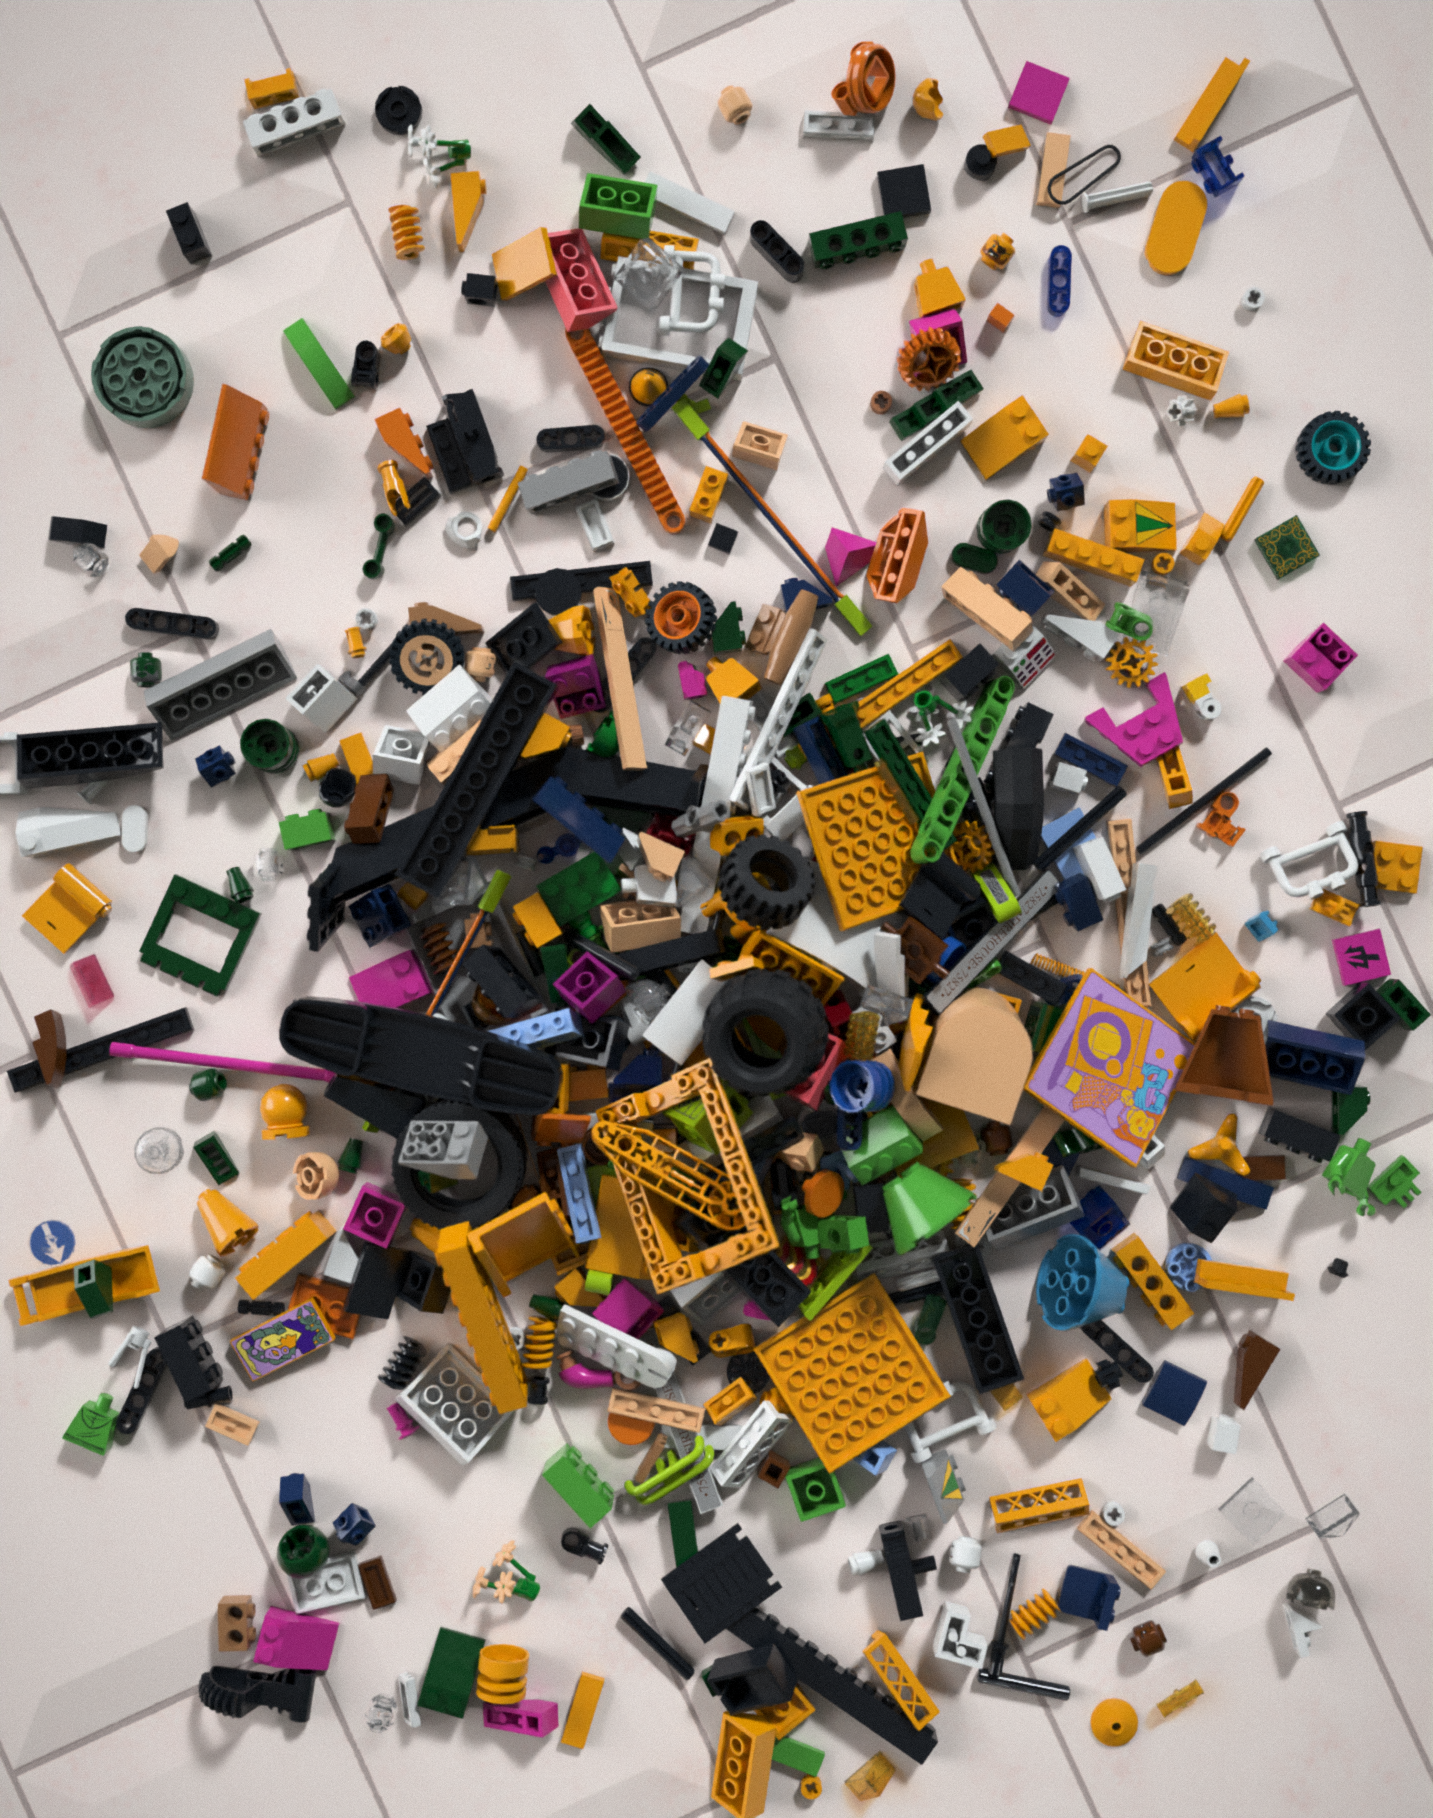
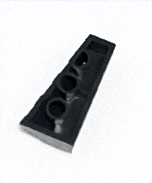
[983,702,1054,793]

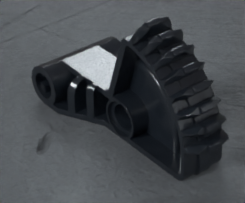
[198,1666,316,1723]

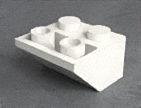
[285,663,357,733]

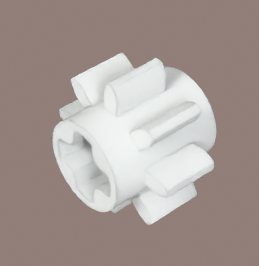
[1166,395,1197,426]

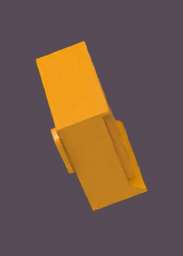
[464,825,520,858]

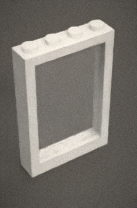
[598,256,758,381]

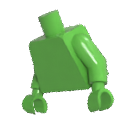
[1322,1138,1375,1216]
[780,1190,847,1259]

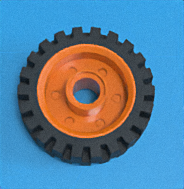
[645,581,717,655]

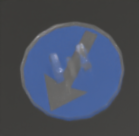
[28,1219,76,1267]

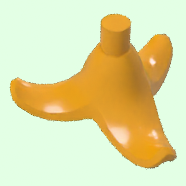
[1188,1113,1250,1176]

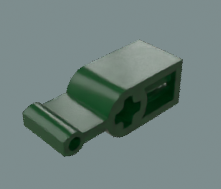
[1053,1127,1104,1157]

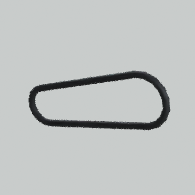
[1048,145,1121,205]

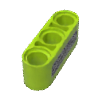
[971,863,1022,924]

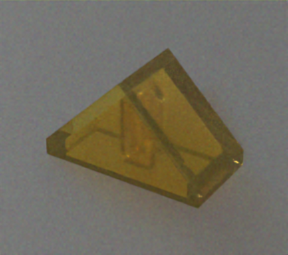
[844,1751,896,1801]

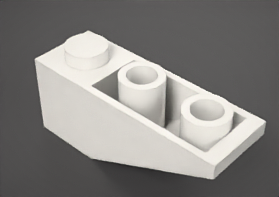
[1041,614,1120,662]

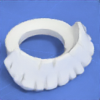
[445,512,482,548]

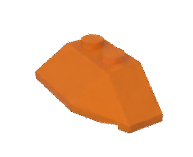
[866,508,928,603]

